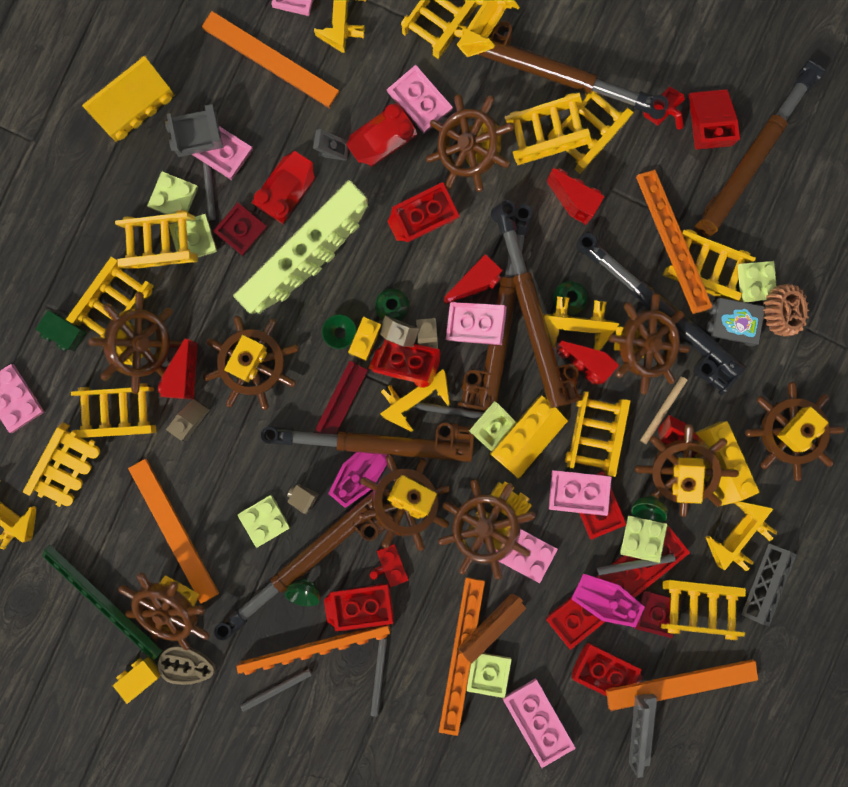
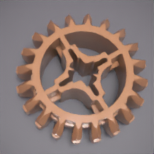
[763,284,810,336]

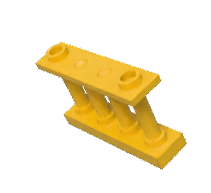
[401,0,478,59]
[547,92,633,174]
[505,93,592,165]
[115,210,198,269]
[663,229,755,301]
[66,257,154,335]
[71,383,156,438]
[565,392,630,477]
[661,580,746,640]

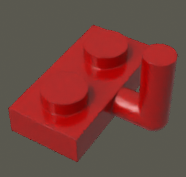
[643,86,685,130]
[370,543,408,588]

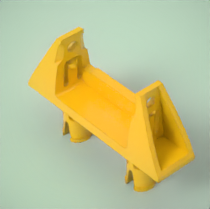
[314,0,366,53]
[454,0,520,57]
[543,296,619,351]
[380,369,450,432]
[0,480,36,549]
[705,501,777,571]

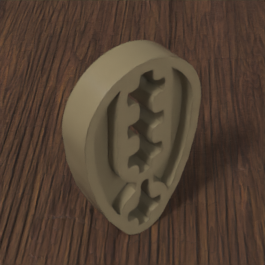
[158,645,216,685]

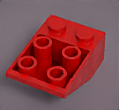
[689,89,740,150]
[546,168,604,225]
[554,341,619,385]

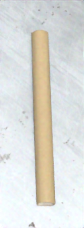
[640,376,687,444]

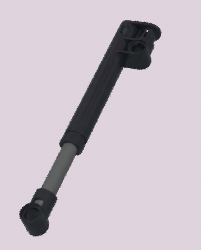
[576,233,746,395]

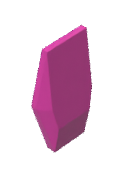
[328,452,387,508]
[571,573,645,627]

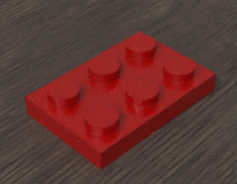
[579,471,626,540]

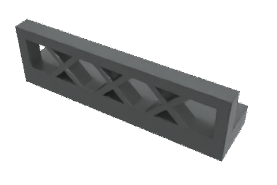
[741,544,797,626]
[629,694,657,778]

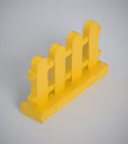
[23,422,100,507]

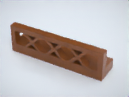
[457,593,526,664]

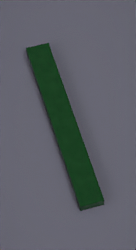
[42,545,162,661]

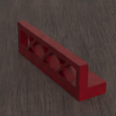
[315,360,368,434]

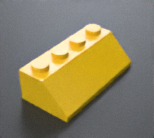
[489,395,568,479]
[695,421,759,507]

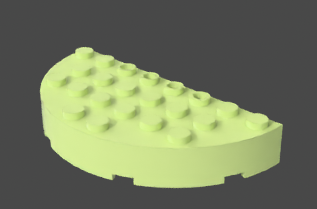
[234,181,368,314]

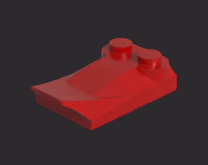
[346,103,418,167]
[251,151,315,225]
[388,182,460,242]
[369,339,441,388]
[324,583,394,631]
[571,643,643,696]

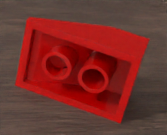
[444,254,502,304]
[158,339,198,399]

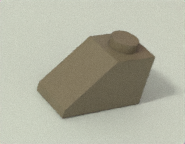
[379,315,419,347]
[416,318,438,349]
[166,399,209,441]
[287,484,319,514]

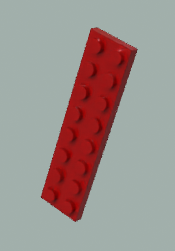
[545,522,690,650]

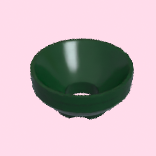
[553,281,588,316]
[375,289,409,321]
[322,314,357,349]
[632,496,668,523]
[285,579,320,607]

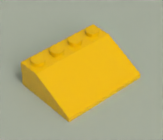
[82,56,175,142]

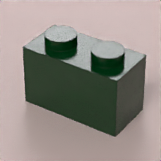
[35,310,87,352]

